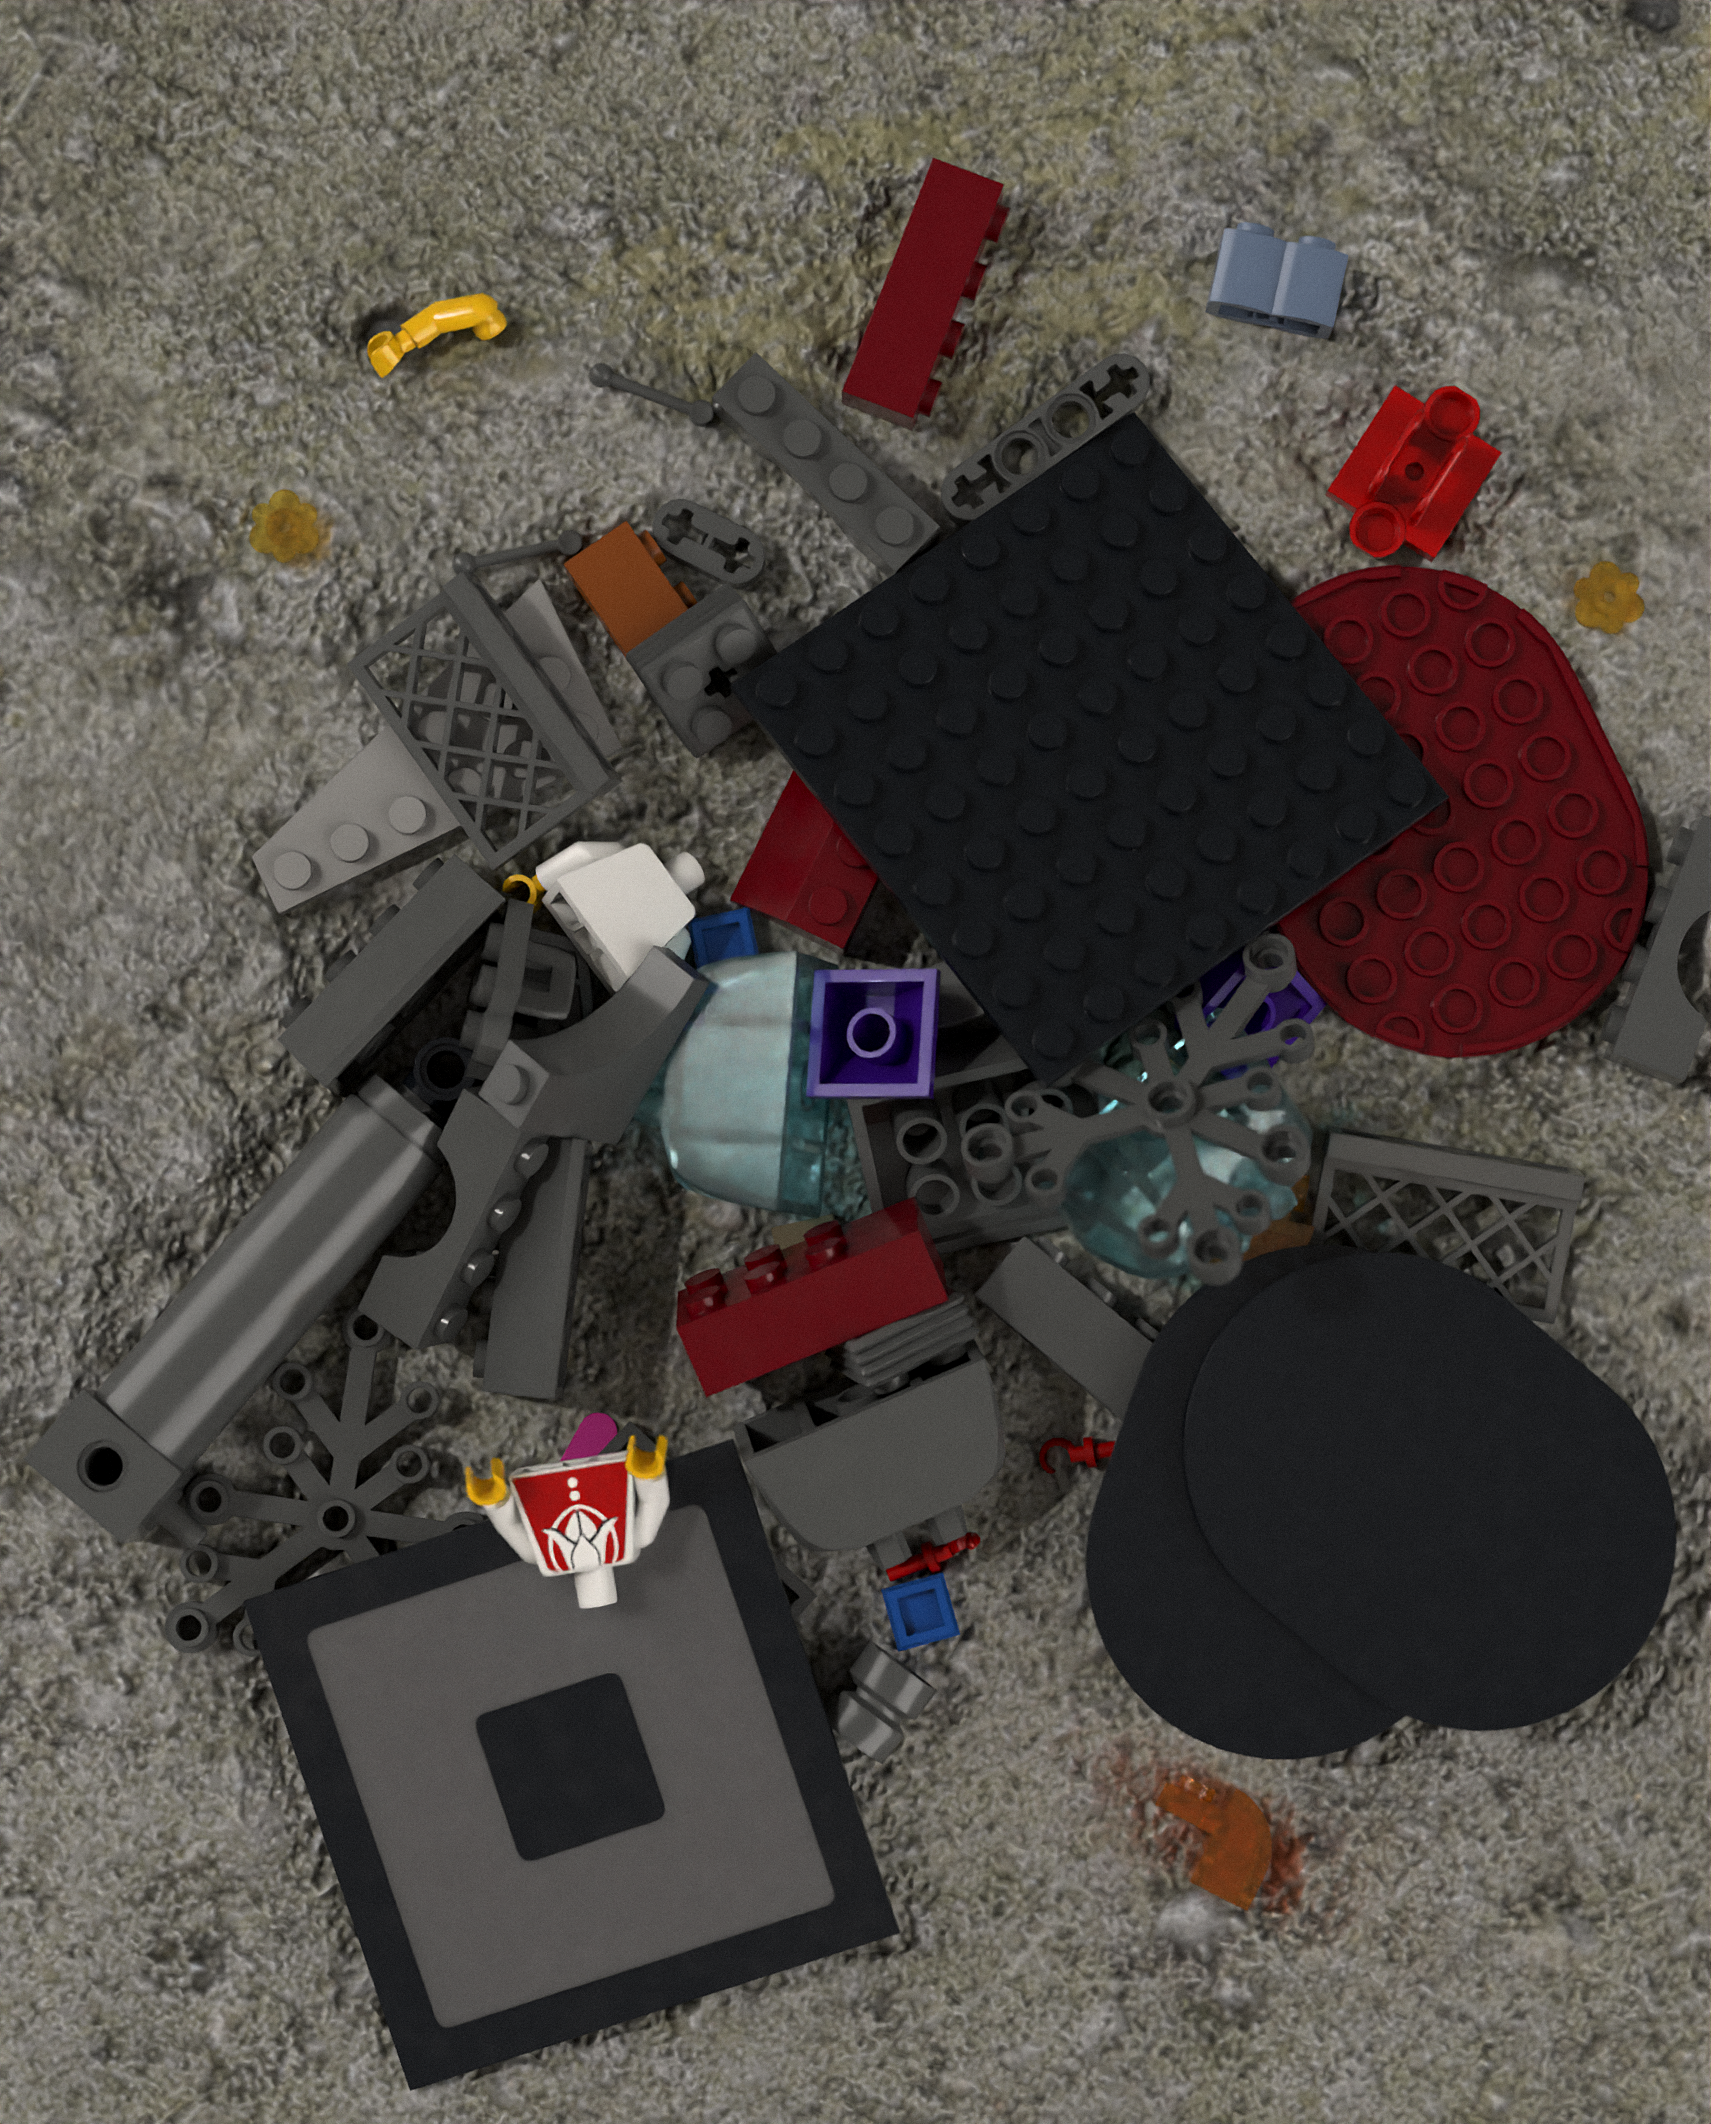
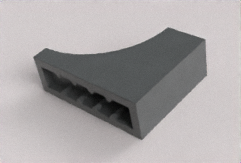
[479,945,710,1145]

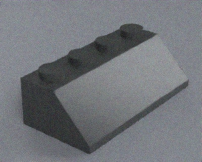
[277,854,507,1096]
[473,1137,593,1400]

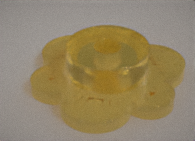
[249,489,319,563]
[1573,561,1645,635]

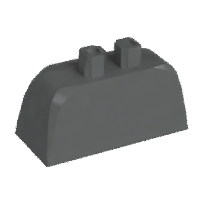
[733,1339,1006,1570]

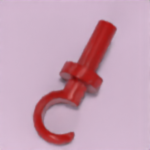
[1039,1436,1116,1474]
[886,1532,981,1582]

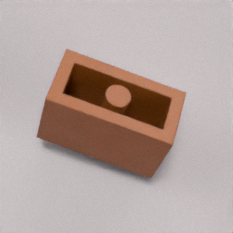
[563,521,698,663]

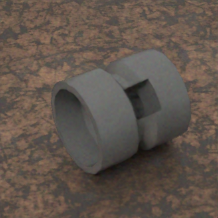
[824,1641,937,1764]

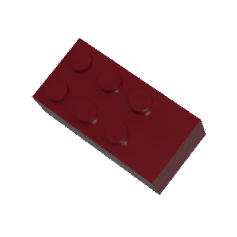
[676,1196,948,1397]

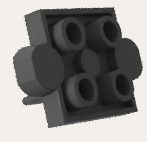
[459,898,576,1081]

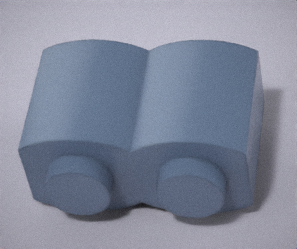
[1205,222,1348,339]

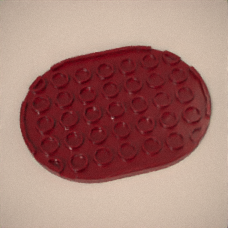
[1274,565,1649,1059]

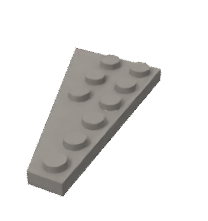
[252,579,623,916]

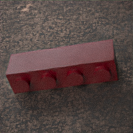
[842,158,1010,431]

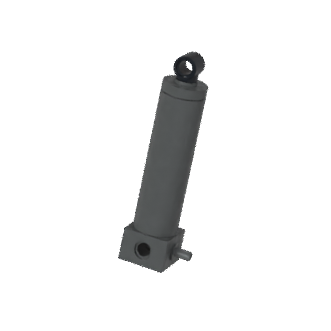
[23,1037,481,1549]

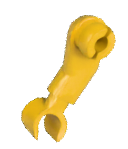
[367,293,507,378]

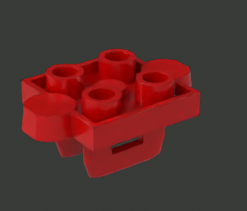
[1325,385,1502,562]

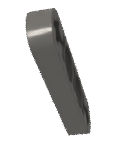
[941,353,1150,526]

